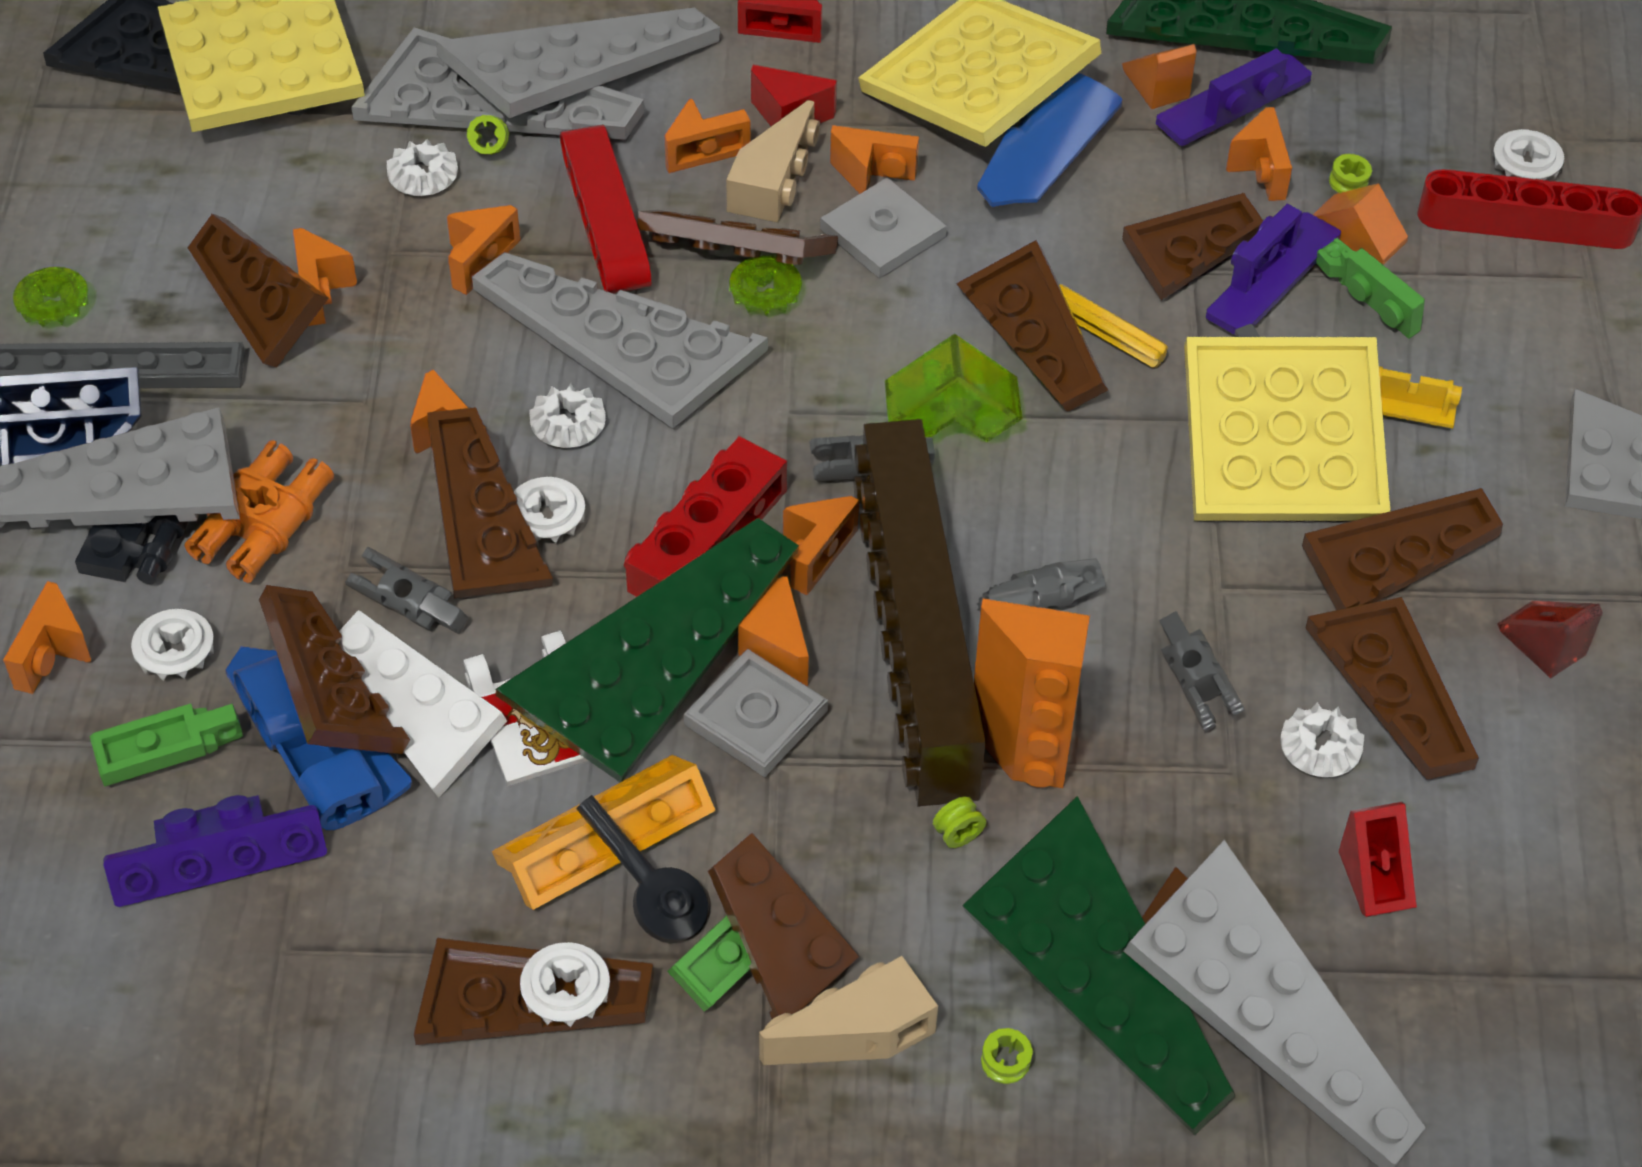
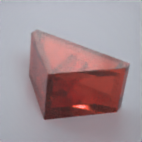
[1497,600,1603,679]

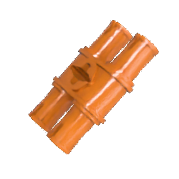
[184,440,334,583]

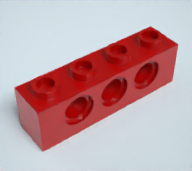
[624,436,787,597]

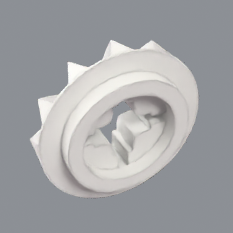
[1492,130,1564,180]
[387,139,458,196]
[529,383,606,448]
[514,477,585,544]
[131,609,214,681]
[1281,702,1364,777]
[520,942,610,1027]

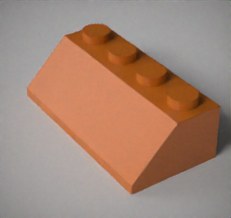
[974,598,1090,789]

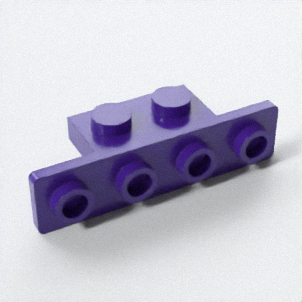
[1156,48,1312,146]
[1206,203,1341,335]
[103,795,327,907]

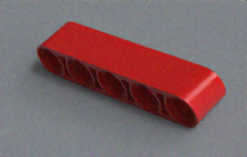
[560,124,652,294]
[1417,169,1642,249]

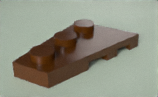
[1122,193,1263,300]
[708,833,859,1019]

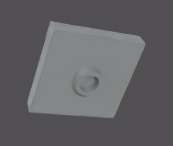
[820,178,947,278]
[683,649,828,777]

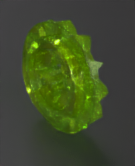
[729,256,802,316]
[13,267,89,328]

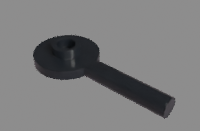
[576,795,708,943]

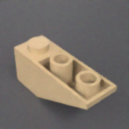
[726,100,820,222]
[759,956,938,1065]

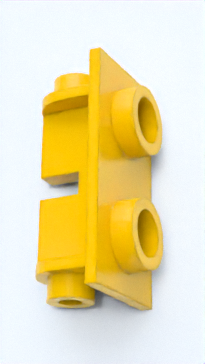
[1379,366,1462,429]

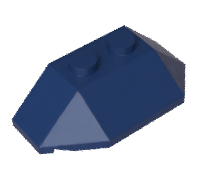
[0,367,142,466]

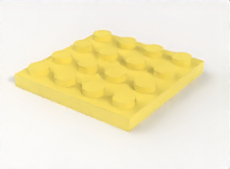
[158,0,365,132]
[858,0,1102,147]
[1184,337,1390,521]

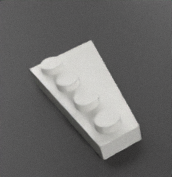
[339,610,507,798]

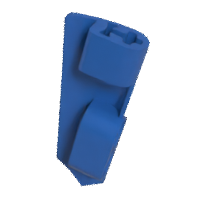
[977,73,1122,207]
[225,646,412,830]

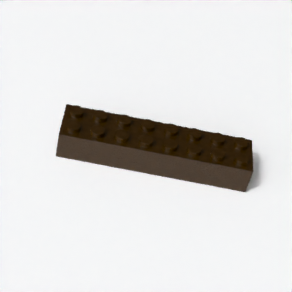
[853,419,985,807]

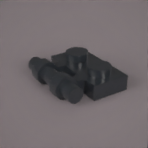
[75,515,188,584]

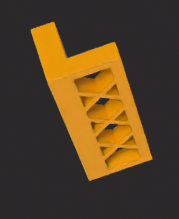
[492,755,716,910]

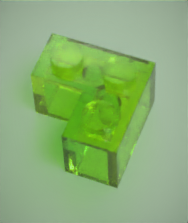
[885,333,1023,442]

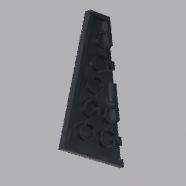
[43,0,309,116]

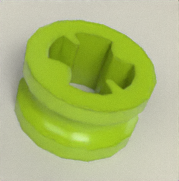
[467,115,509,155]
[1329,154,1372,193]
[933,797,987,848]
[981,1028,1033,1084]

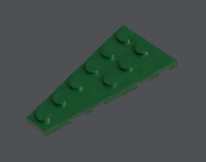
[1106,0,1392,64]
[496,518,799,782]
[962,795,1235,1135]

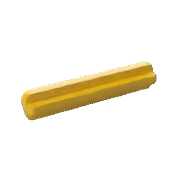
[1059,284,1168,368]

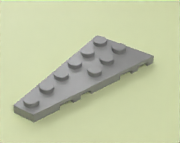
[436,7,720,118]
[352,27,644,140]
[472,252,768,428]
[1565,389,1642,519]
[0,407,240,528]
[1124,840,1426,1167]

